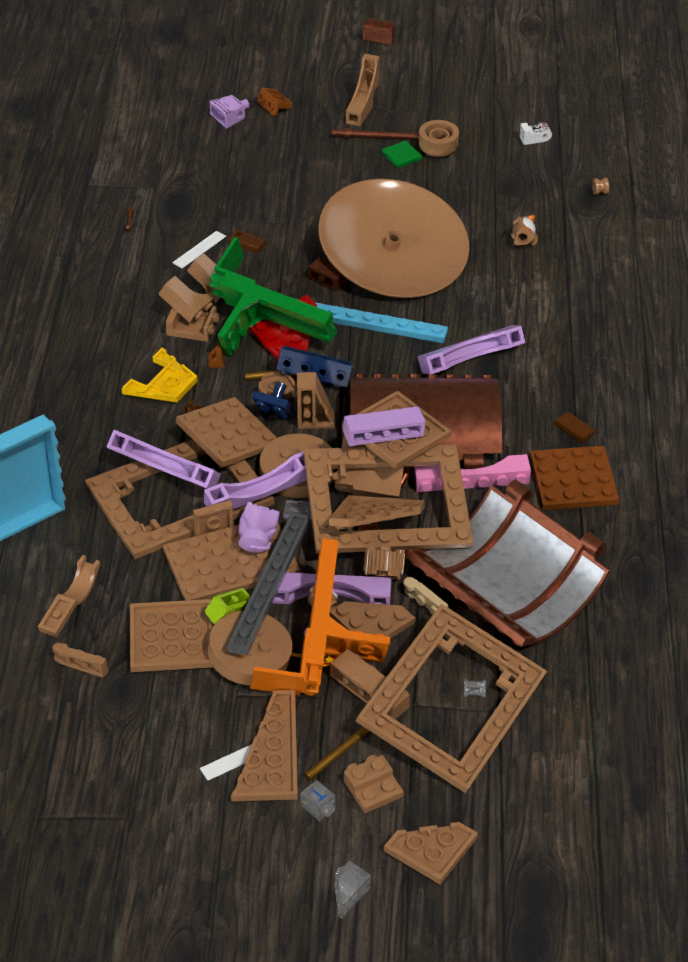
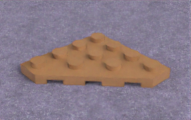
[329,495,425,529]

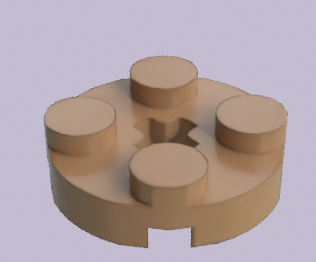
[258,372,295,400]

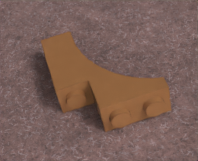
[346,54,380,127]

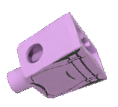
[210,95,249,128]

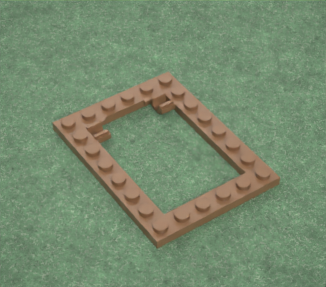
[85,439,274,559]
[303,444,473,554]
[356,604,547,793]

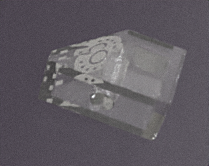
[334,860,371,919]

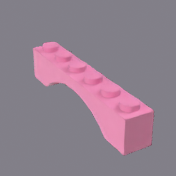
[413,454,531,492]

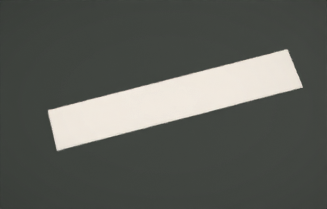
[172,231,226,268]
[200,744,252,780]

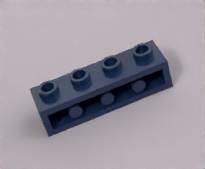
[277,345,354,388]

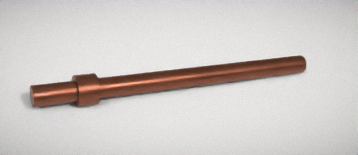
[332,128,419,140]

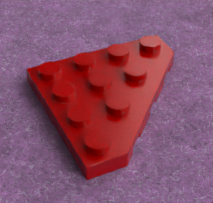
[249,295,317,360]

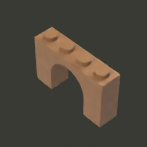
[159,253,221,323]

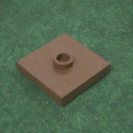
[193,500,234,536]

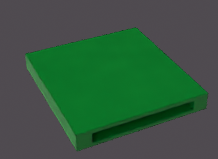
[382,141,422,168]

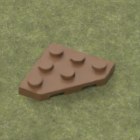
[329,601,415,639]
[384,822,478,885]

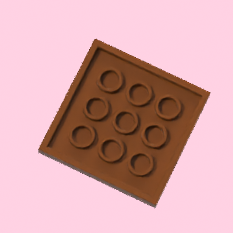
[530,446,619,510]

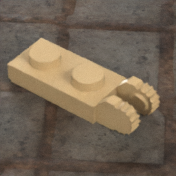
[403,577,448,615]

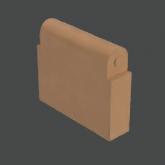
[334,435,404,499]

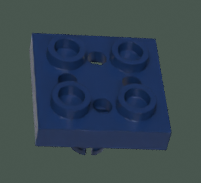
[252,382,296,419]

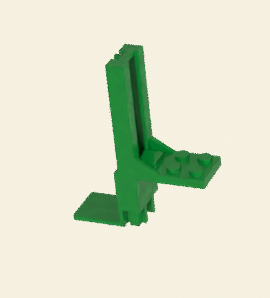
[209,237,337,357]

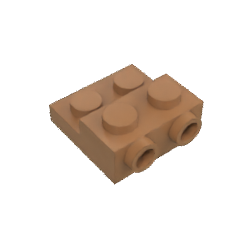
[344,755,404,813]

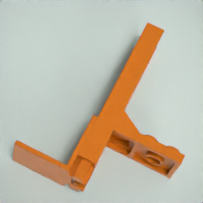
[250,538,390,696]

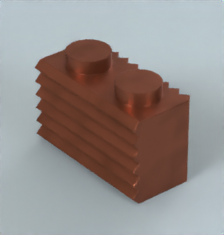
[363,18,396,45]
[308,256,347,291]

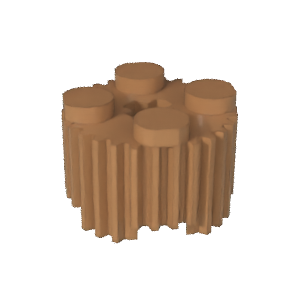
[363,546,405,580]

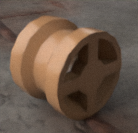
[592,178,609,195]

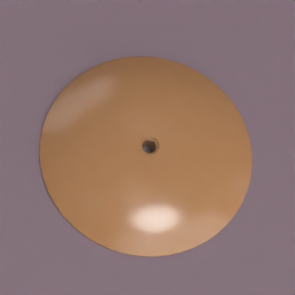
[319,179,469,298]

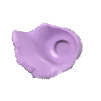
[239,502,280,553]

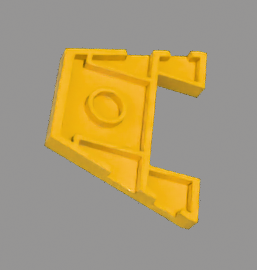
[122,348,198,403]

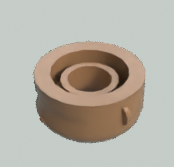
[419,120,459,157]

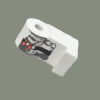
[520,123,552,145]

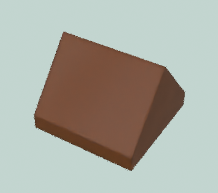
[208,344,225,368]

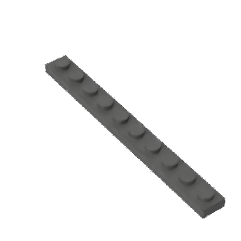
[227,512,310,656]

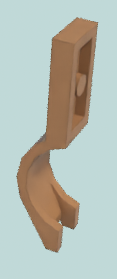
[38,555,101,637]

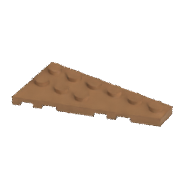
[231,690,298,801]

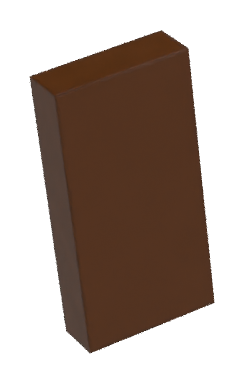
[229,229,266,253]
[555,411,595,443]

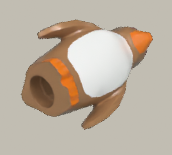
[511,215,538,246]

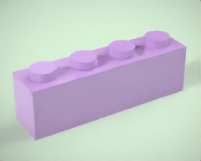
[343,406,426,446]

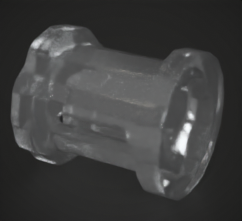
[464,678,486,698]

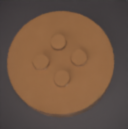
[260,434,336,498]
[208,611,292,685]

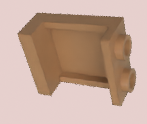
[166,306,219,342]

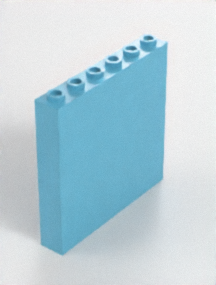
[0,414,66,541]

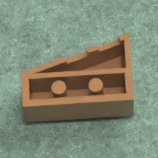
[297,372,335,429]

